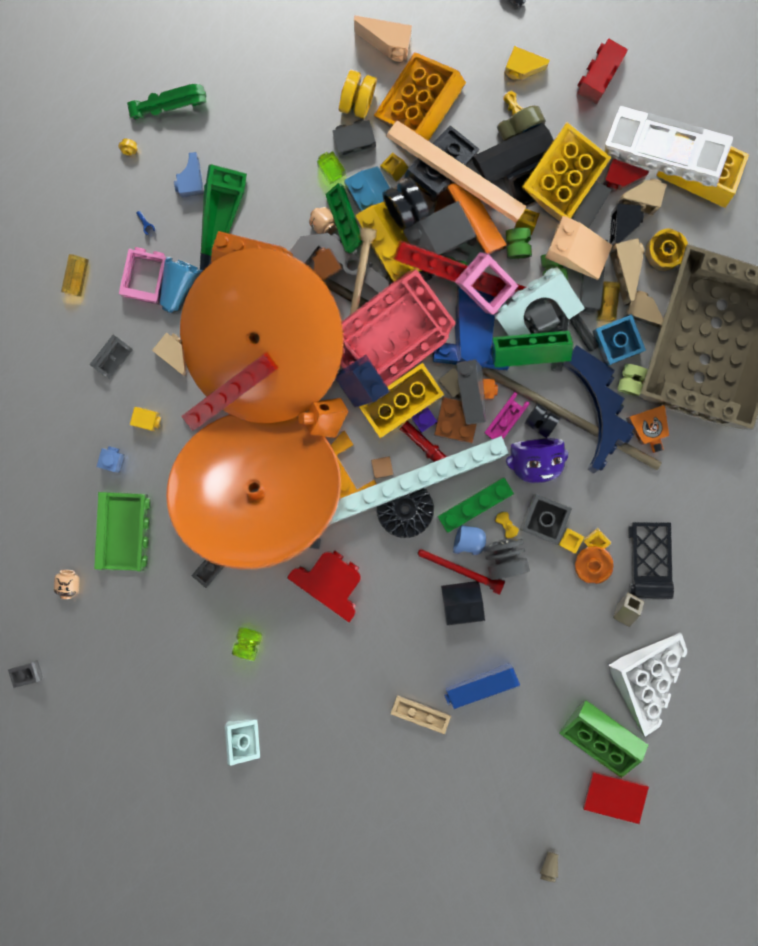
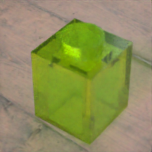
[317,151,346,185]

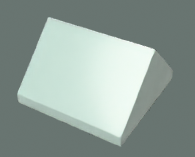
[225,719,260,765]

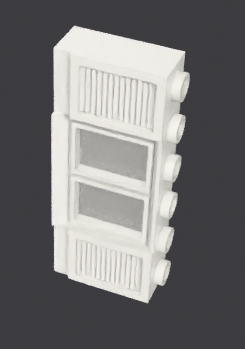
[605,106,733,187]

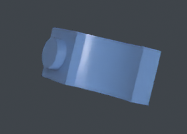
[174,152,204,197]

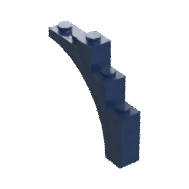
[563,345,634,473]

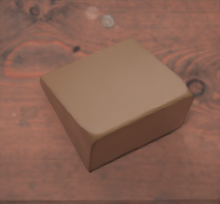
[371,456,394,479]

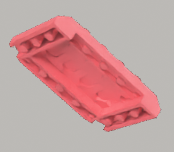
[340,268,456,386]

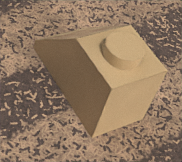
[624,291,663,328]
[152,332,187,376]

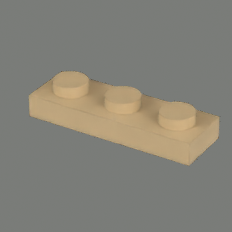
[390,695,451,734]

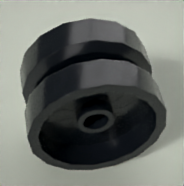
[382,178,429,230]

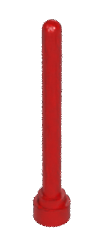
[418,549,505,595]

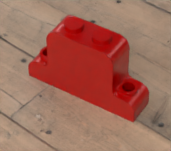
[287,550,361,623]

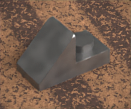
[8,660,43,688]

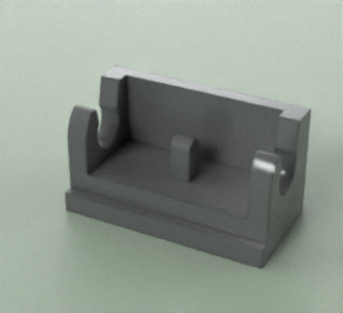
[89,334,133,379]

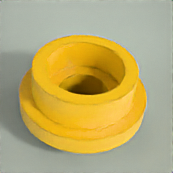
[118,138,138,156]

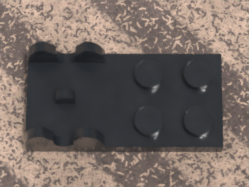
[404,125,480,202]

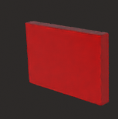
[583,771,649,824]

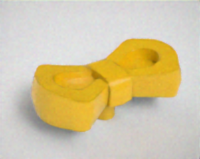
[503,91,524,115]
[494,511,519,538]

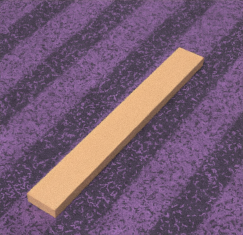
[386,121,527,223]

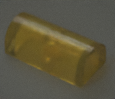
[61,254,89,297]
[596,281,620,322]

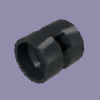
[524,403,560,438]

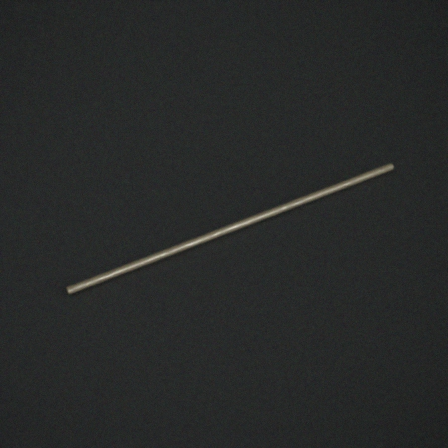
[261,241,662,470]

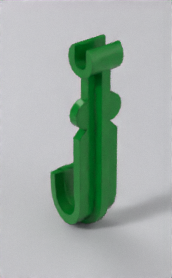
[127,84,207,120]

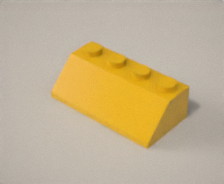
[355,202,422,283]
[359,363,444,438]

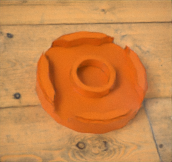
[575,546,614,584]

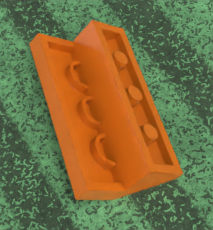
[447,183,506,255]

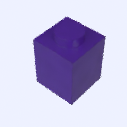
[411,407,438,433]

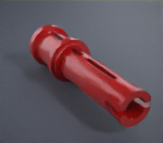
[400,420,449,462]

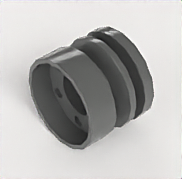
[484,538,530,580]

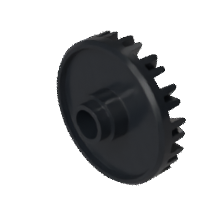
[376,488,434,538]

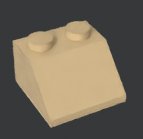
[616,179,666,215]

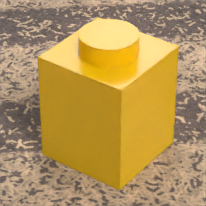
[130,406,161,431]

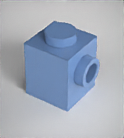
[96,446,125,473]

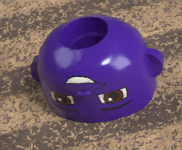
[506,438,568,483]

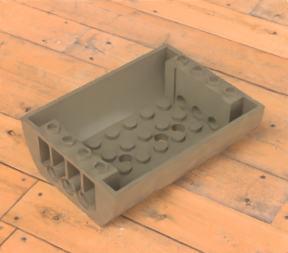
[640,244,758,430]

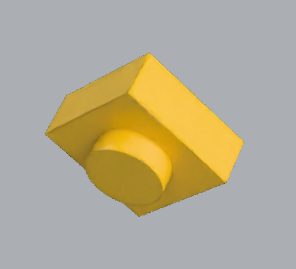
[558,528,584,554]
[583,528,611,549]

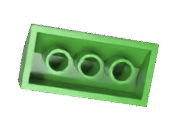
[559,700,648,778]

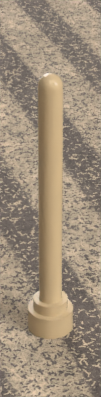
[349,227,377,316]

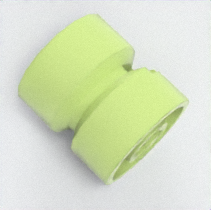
[617,364,648,397]

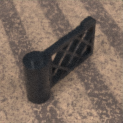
[628,522,674,599]

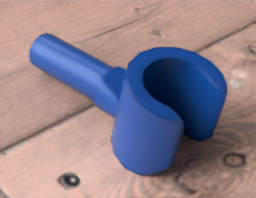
[136,211,156,235]

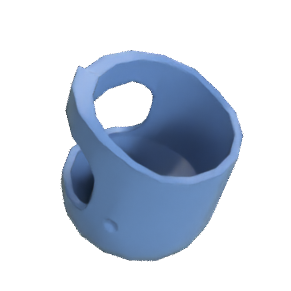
[453,525,486,555]

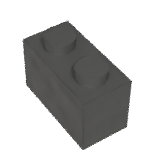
[332,119,376,157]

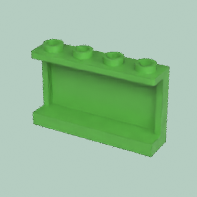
[94,492,151,571]

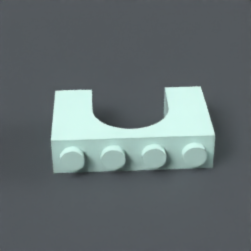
[494,267,585,336]

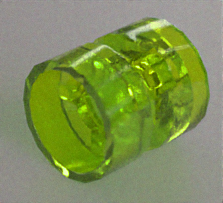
[231,627,263,660]

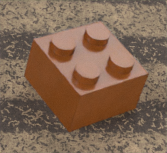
[434,397,477,444]

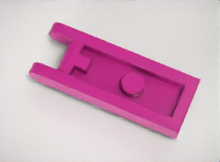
[484,392,530,439]

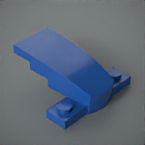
[433,285,510,371]

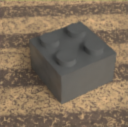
[520,494,572,544]

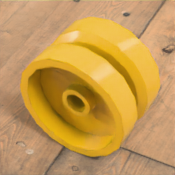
[338,69,377,119]

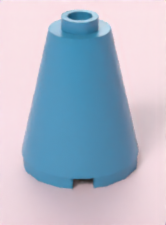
[160,257,202,313]

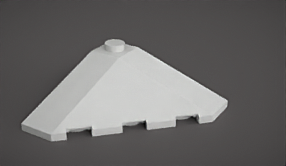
[608,633,687,736]

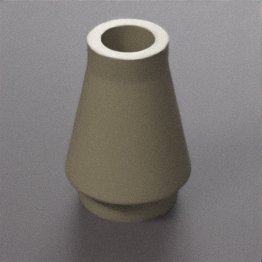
[539,852,559,882]

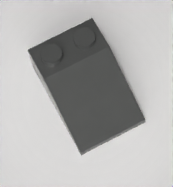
[403,201,477,256]

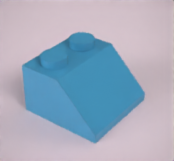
[344,166,390,212]

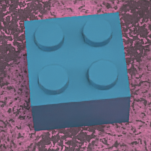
[592,315,646,366]

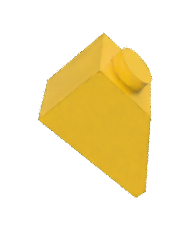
[504,46,550,80]

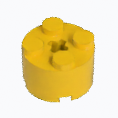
[645,228,688,271]

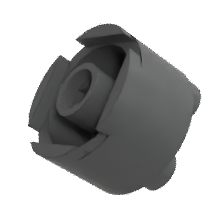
[524,297,562,334]

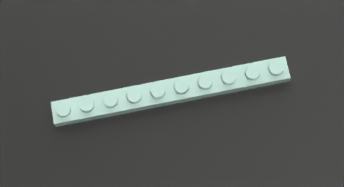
[329,436,509,525]

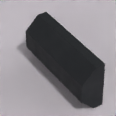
[472,123,554,183]

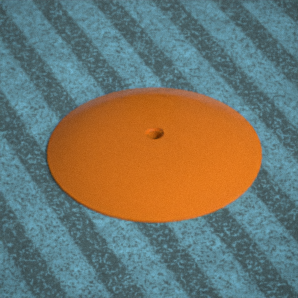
[180,248,343,423]
[166,414,341,569]

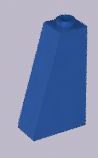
[444,663,521,709]

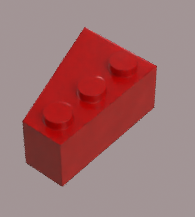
[577,38,628,105]

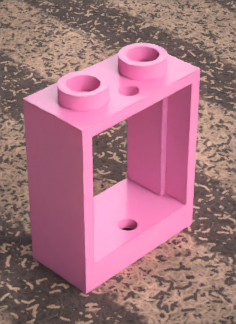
[119,247,166,305]
[455,252,518,315]

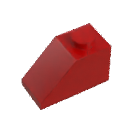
[603,159,649,191]

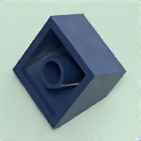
[335,355,390,407]

